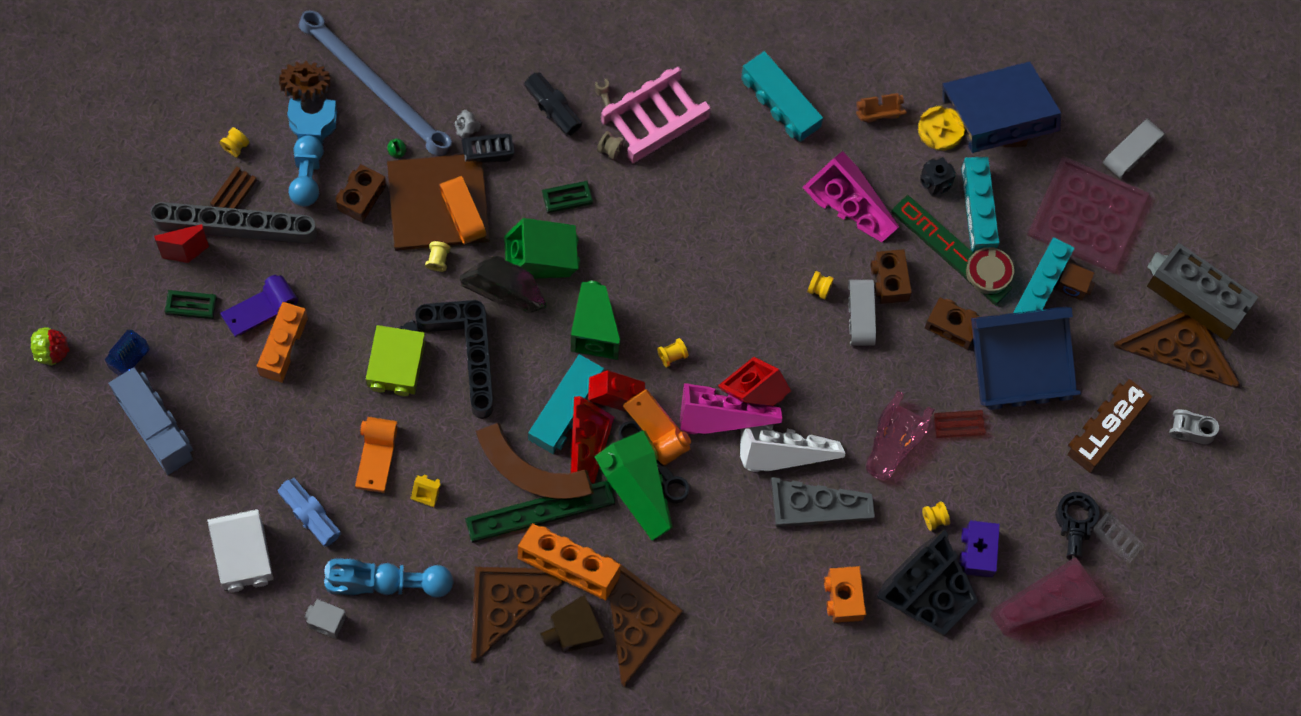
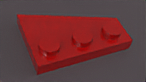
[571,396,614,484]

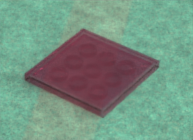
[1027,156,1149,273]

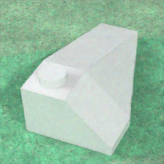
[740,424,845,472]

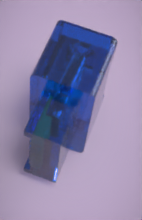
[105,330,150,376]

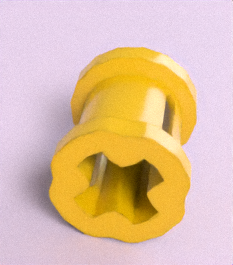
[657,338,689,368]

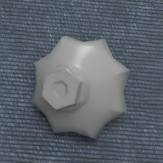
[455,110,480,138]

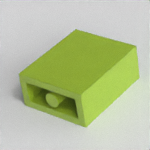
[366,325,426,396]

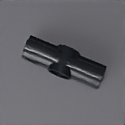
[524,72,582,137]

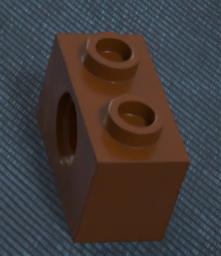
[924,297,979,350]

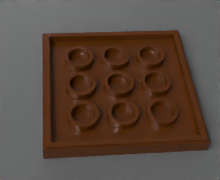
[387,153,490,250]

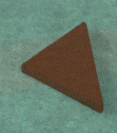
[1114,312,1240,388]
[604,554,683,687]
[471,567,563,662]

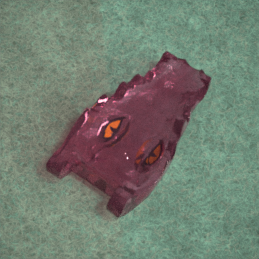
[865,390,935,480]

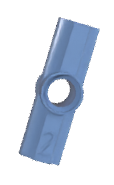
[277,478,341,547]

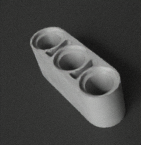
[1103,119,1165,179]
[848,279,876,346]

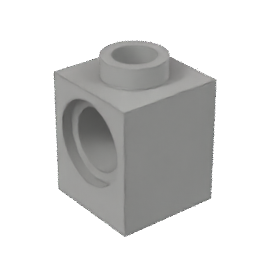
[305,599,346,639]

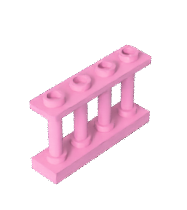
[601,67,711,164]

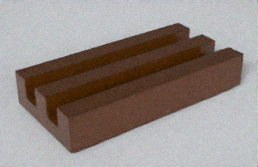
[210,166,257,209]

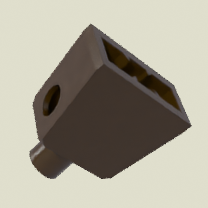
[540,595,604,652]

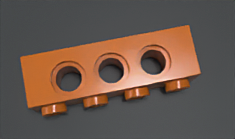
[518,523,621,600]

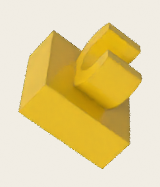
[411,475,441,507]

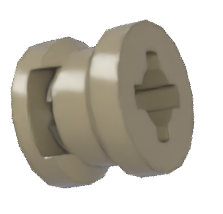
[597,131,624,160]

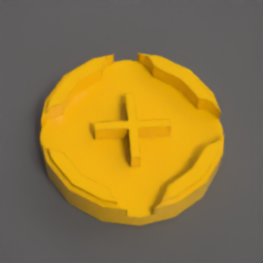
[918,106,965,150]

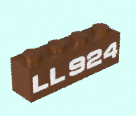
[1067,379,1153,473]

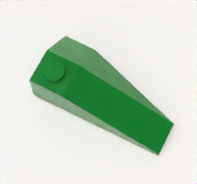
[594,431,673,541]

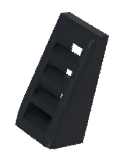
[461,134,515,162]

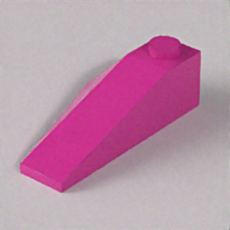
[680,383,782,434]

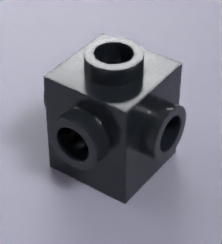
[920,157,956,196]

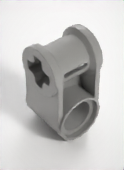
[1169,409,1219,444]

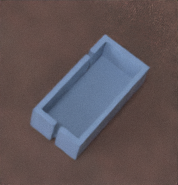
[109,367,193,475]

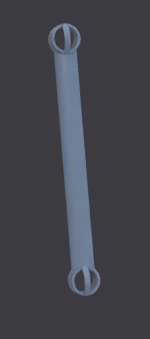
[299,11,451,156]

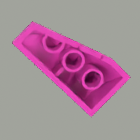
[802,151,899,242]

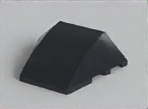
[876,529,978,635]

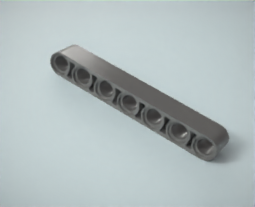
[150,202,317,243]

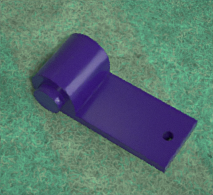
[220,275,298,337]

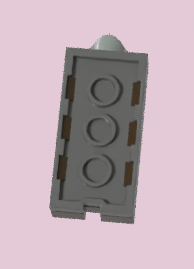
[1146,243,1258,341]

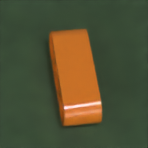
[439,176,487,244]

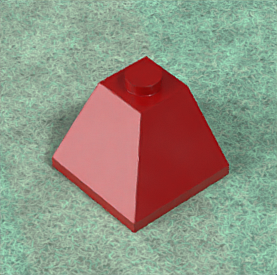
[718,357,791,406]

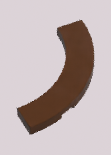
[476,423,594,499]

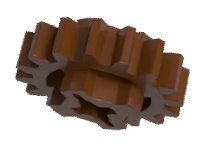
[279,61,330,102]

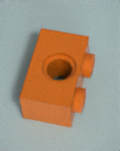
[824,566,865,623]

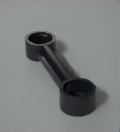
[619,421,689,504]

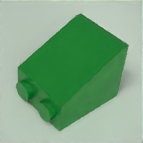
[504,218,580,280]
[571,281,620,360]

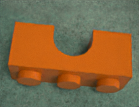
[257,302,308,383]

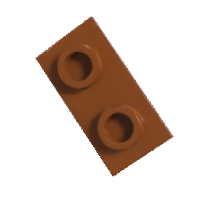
[856,93,906,122]

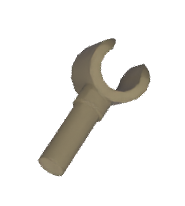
[595,79,611,106]

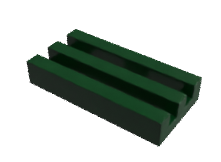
[542,180,593,213]
[165,290,217,319]

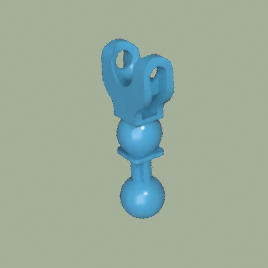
[287,98,337,207]
[324,559,453,597]

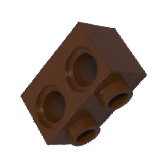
[335,164,386,223]
[871,249,911,304]

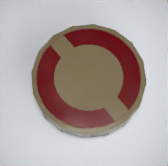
[966,247,1014,294]

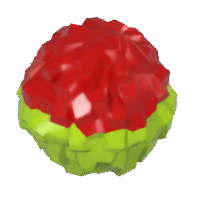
[31,327,70,366]

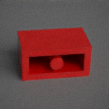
[588,370,645,411]

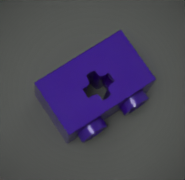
[959,520,1000,578]

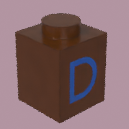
[1056,262,1095,301]

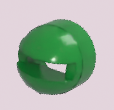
[387,138,406,158]

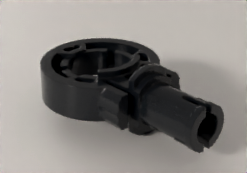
[1055,492,1099,561]

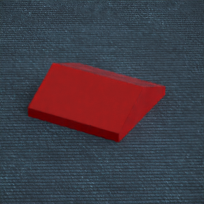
[154,224,209,263]

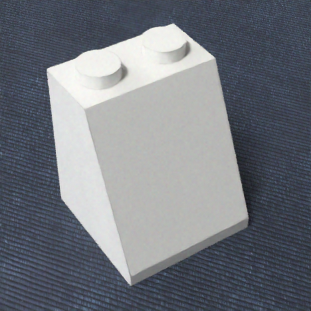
[208,509,273,592]

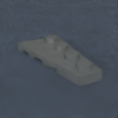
[771,477,875,527]

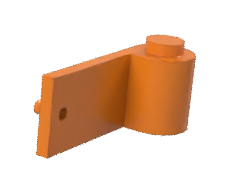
[623,389,691,465]
[355,417,398,493]

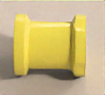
[425,241,451,272]

